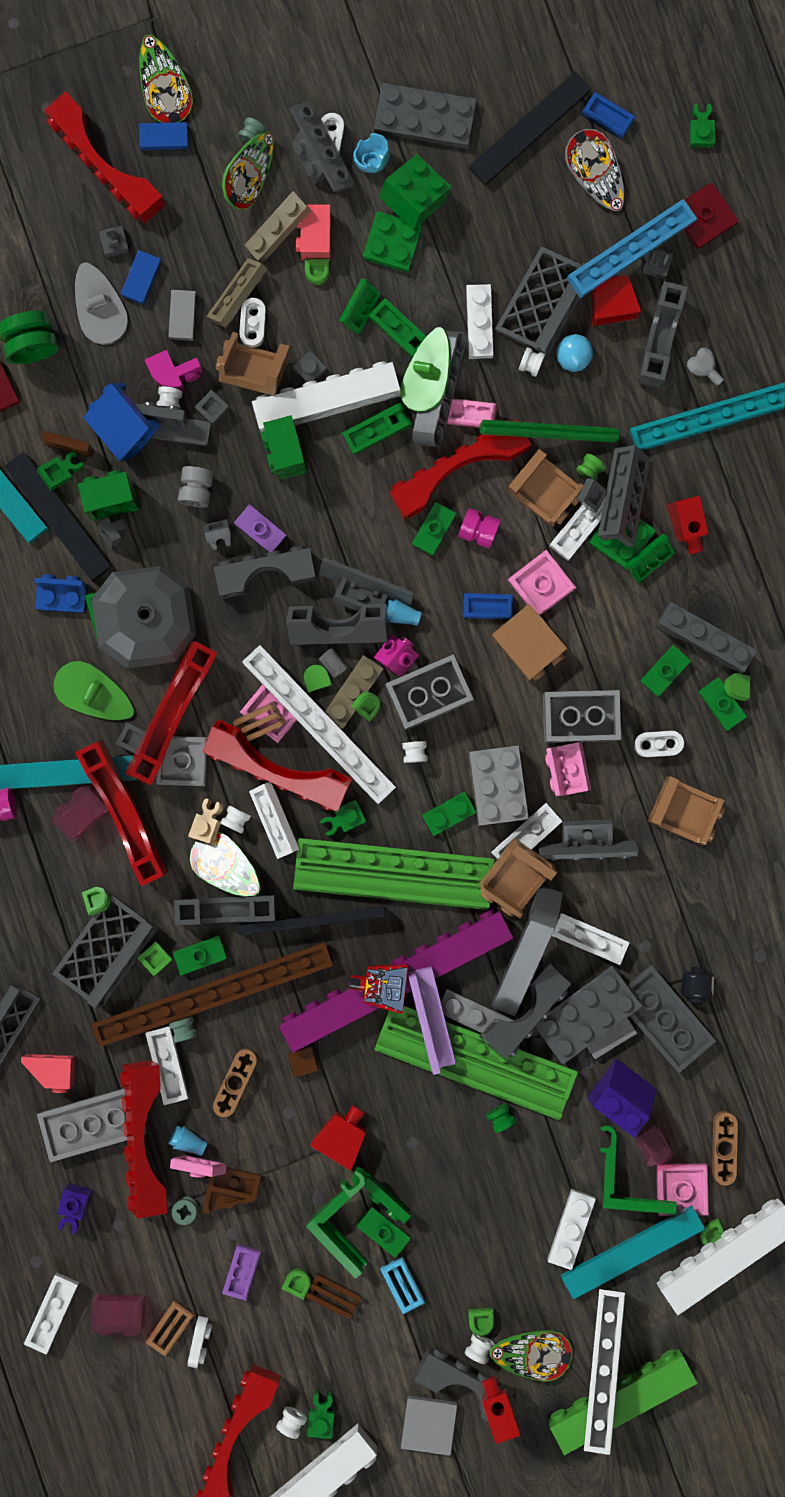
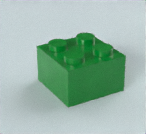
[379,154,452,230]
[260,415,307,480]
[78,470,140,522]

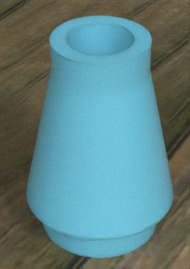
[386,599,421,626]
[168,1125,207,1156]

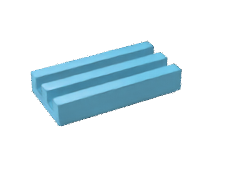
[380,1256,425,1314]

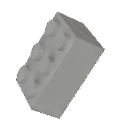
[386,654,473,731]
[543,690,621,743]
[468,745,528,826]

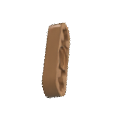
[213,1048,257,1117]
[712,1111,738,1186]

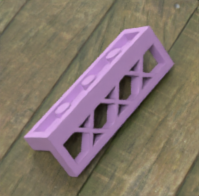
[407,966,456,1075]

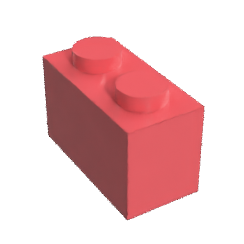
[296,204,331,261]

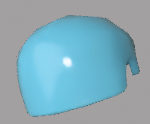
[353,133,390,173]
[556,334,593,372]

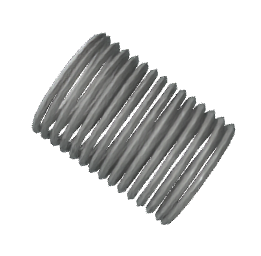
[319,648,347,678]

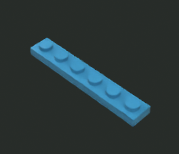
[566,199,697,298]

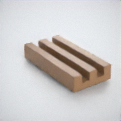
[233,701,286,741]
[145,1299,195,1357]

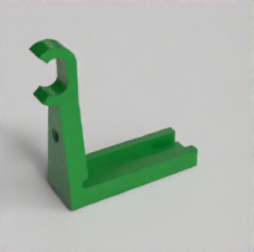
[599,1125,677,1214]
[306,1167,368,1279]

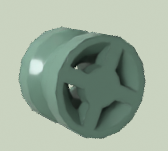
[237,117,267,144]
[169,1016,198,1043]
[172,1196,199,1225]

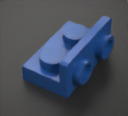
[34,574,88,613]

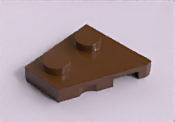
[202,1167,262,1214]

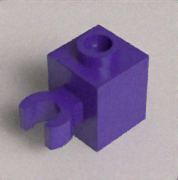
[57,1183,93,1234]

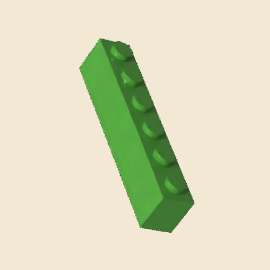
[548,1349,697,1455]

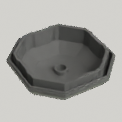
[91,566,197,669]

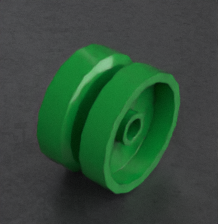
[0,311,59,365]

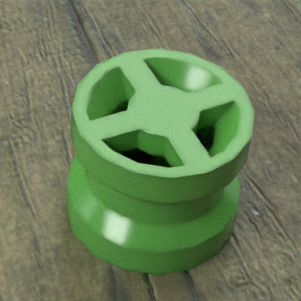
[575,454,606,481]

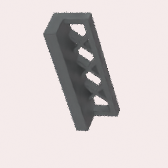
[598,445,650,547]
[0,983,41,1066]

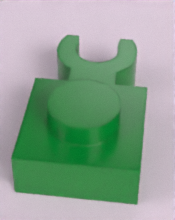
[689,104,715,147]
[37,452,83,491]
[320,800,366,836]
[307,1391,335,1439]

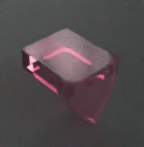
[635,1126,674,1167]

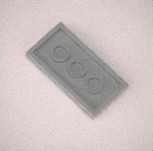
[37,1088,147,1162]

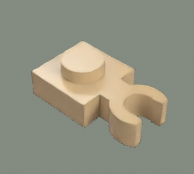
[188,799,223,845]

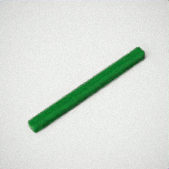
[479,420,620,442]

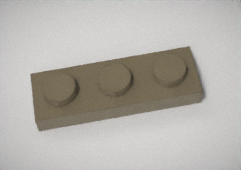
[245,191,311,264]
[206,258,267,328]
[324,655,384,730]

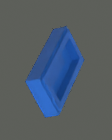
[581,92,636,139]
[139,122,188,150]
[121,250,162,305]
[463,593,513,620]

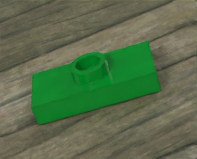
[339,279,381,335]
[412,502,457,557]
[626,534,676,583]
[640,645,691,697]
[698,677,747,731]
[172,935,228,976]
[357,1206,411,1258]

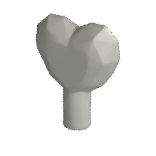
[687,348,724,386]

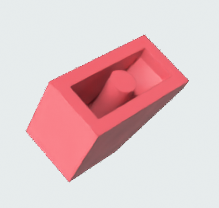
[21,1054,76,1093]

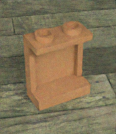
[216,332,289,396]
[507,449,584,527]
[490,604,567,682]
[647,776,725,845]
[479,838,557,918]

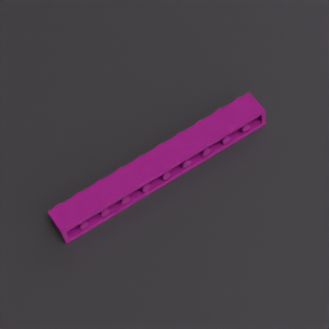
[279,909,513,1053]

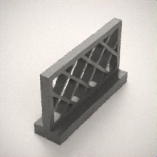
[495,246,586,359]
[52,893,159,1008]

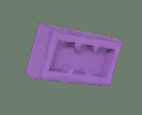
[234,504,287,552]
[222,1244,261,1301]

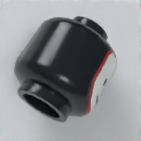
[681,967,714,1003]

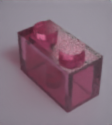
[50,786,108,841]
[91,1294,145,1336]

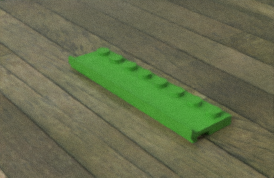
[293,838,494,910]
[374,1005,578,1120]

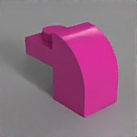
[145,350,203,392]

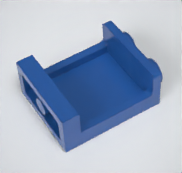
[83,383,161,461]

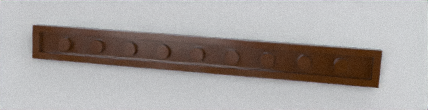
[91,942,333,1047]

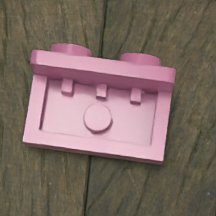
[546,742,591,797]

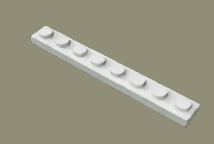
[242,645,396,804]

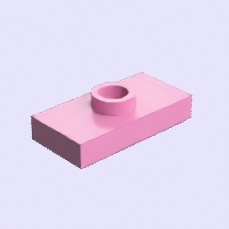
[447,399,497,428]
[170,1155,226,1178]

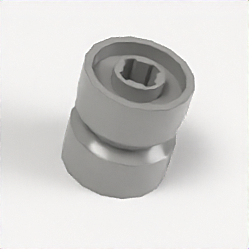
[178,466,214,508]

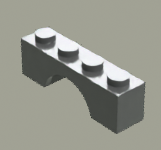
[637,281,688,388]
[214,546,316,599]
[654,602,757,674]
[286,604,389,645]
[174,895,277,925]
[479,963,571,1059]
[414,1346,518,1421]

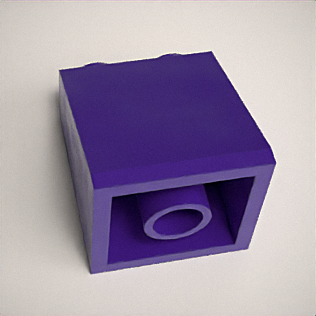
[587,1058,656,1138]

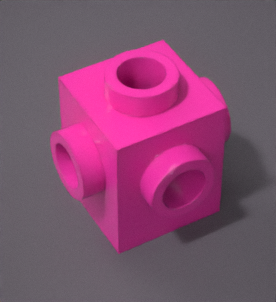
[374,634,419,677]

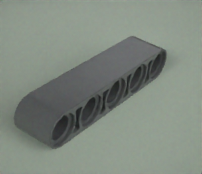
[412,330,465,447]

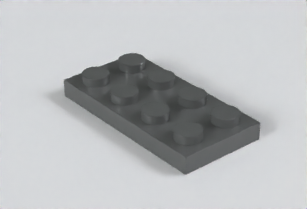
[374,83,476,149]
[535,965,643,1065]
[627,965,716,1073]

